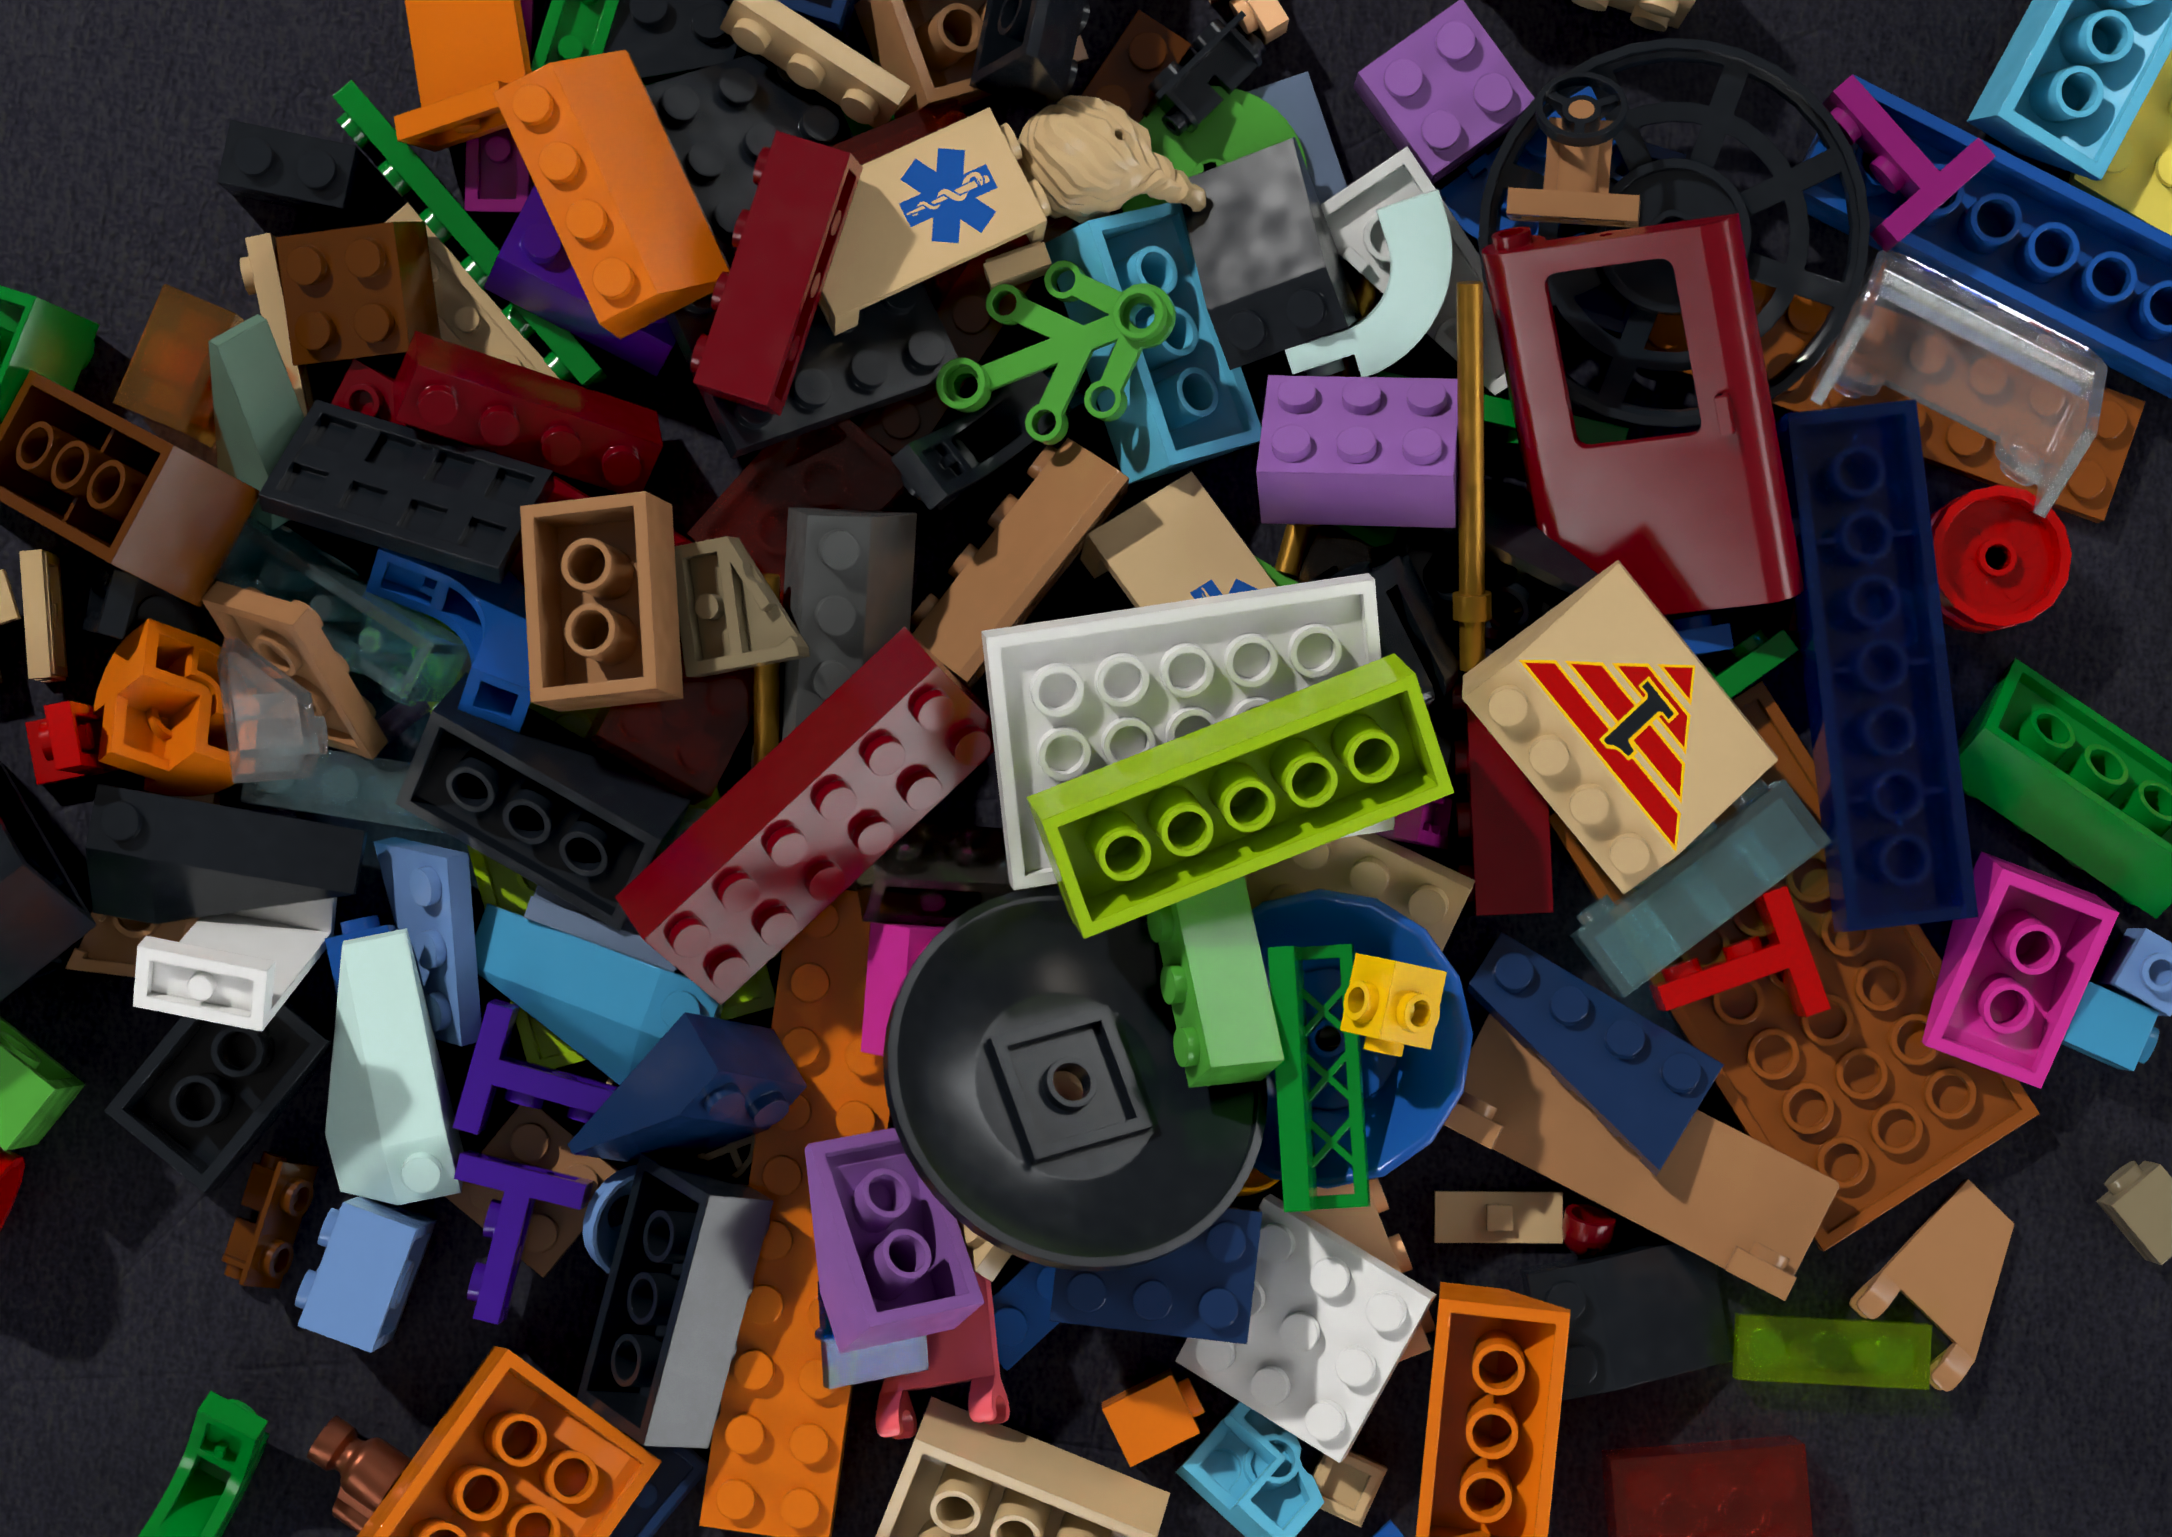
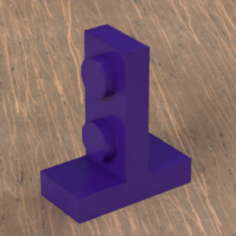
[452,999,618,1135]
[454,1150,594,1325]

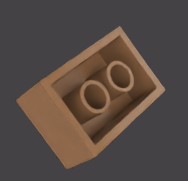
[520,491,683,712]

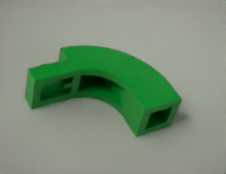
[138,1391,270,1537]

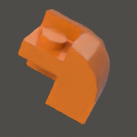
[92,618,258,796]

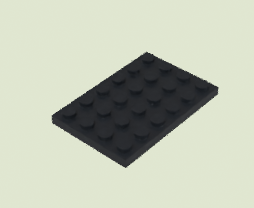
[645,54,958,459]

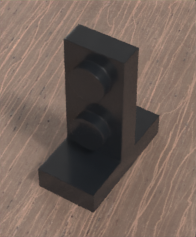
[79,568,242,670]

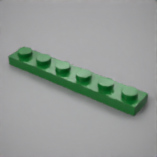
[332,80,608,390]

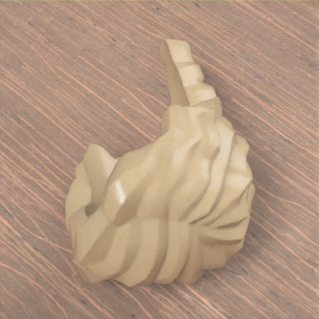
[1017,95,1206,223]

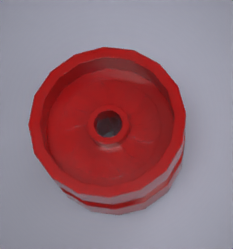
[1910,485,2072,634]

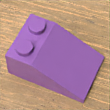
[805,1128,985,1354]

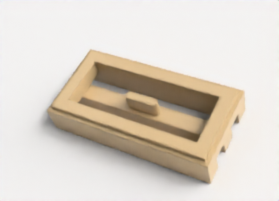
[19,549,68,683]

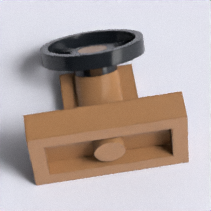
[1506,72,1641,228]

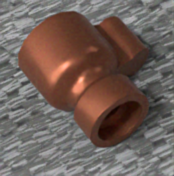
[307,1415,412,1534]

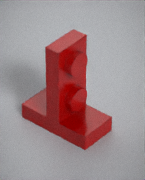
[25,701,123,786]
[1649,886,1831,1017]

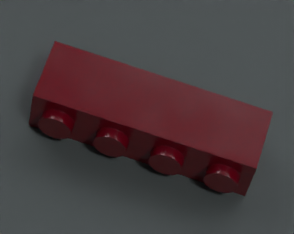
[691,130,863,416]
[393,331,663,494]
[1449,670,1553,916]

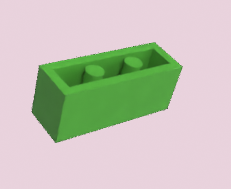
[1147,876,1284,1088]

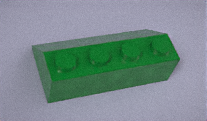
[1943,658,2172,919]

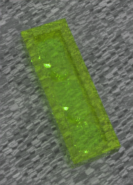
[1732,1313,1932,1390]

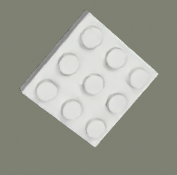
[1175,1194,1437,1463]

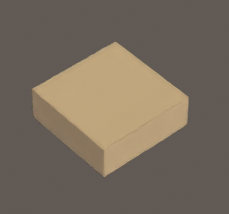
[983,241,1052,290]
[1312,1450,1387,1528]

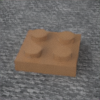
[445,1105,619,1278]

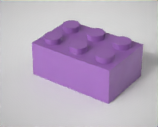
[1256,375,1458,528]

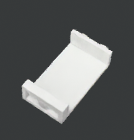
[133,897,337,1032]

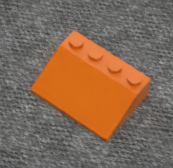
[356,1346,662,1537]

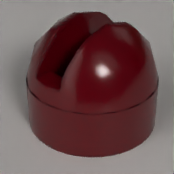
[1562,1203,1616,1256]

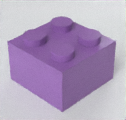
[1353,0,1535,185]

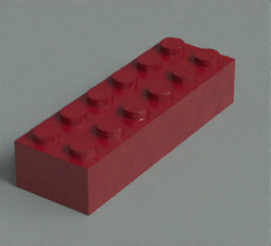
[615,626,994,1005]

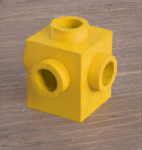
[1340,953,1447,1057]

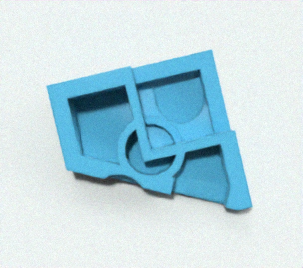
[1176,1401,1324,1537]

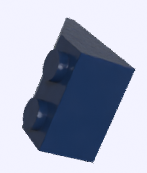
[567,1012,807,1164]

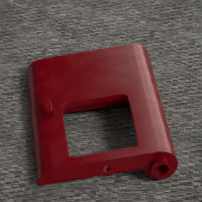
[1481,213,1804,615]

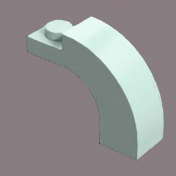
[1285,189,1452,377]

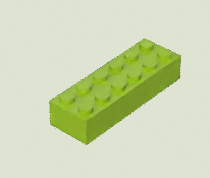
[1026,653,1454,939]

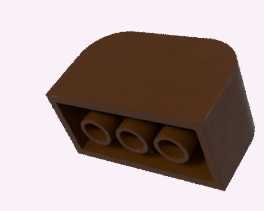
[0,370,260,607]

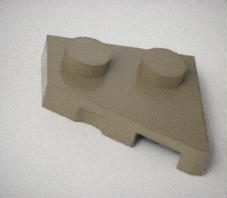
[675,536,810,678]

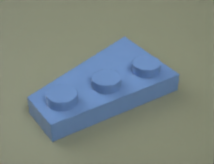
[373,837,482,1046]

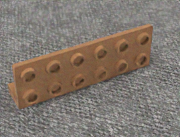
[1444,1013,1839,1301]

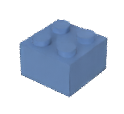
[295,1196,437,1353]

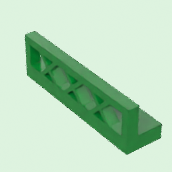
[1268,944,1370,1212]

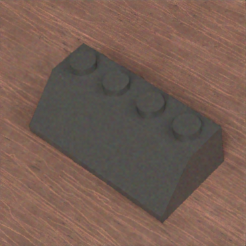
[780,507,917,742]

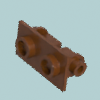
[221,1151,318,1289]

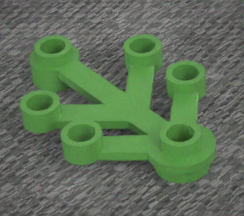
[936,260,1176,445]

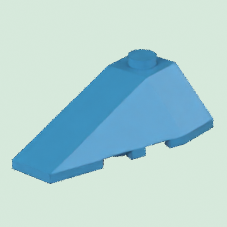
[475,903,726,1085]

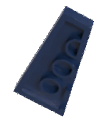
[1467,932,1724,1177]

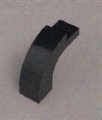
[891,366,1089,511]

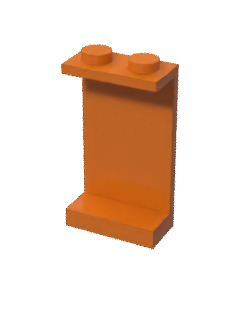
[394,0,532,152]

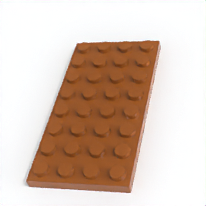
[1549,681,2040,1252]

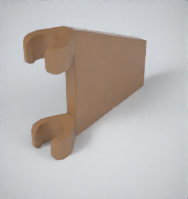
[1849,1179,2014,1392]

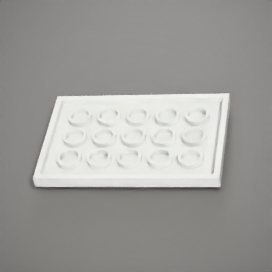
[981,573,1395,890]

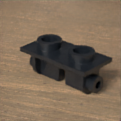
[1142,11,1266,136]

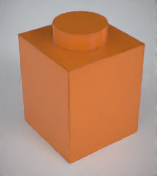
[1102,1368,1205,1467]

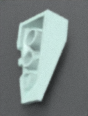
[325,928,464,1205]

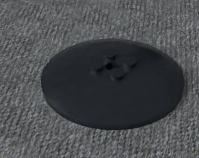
[883,886,1268,1272]

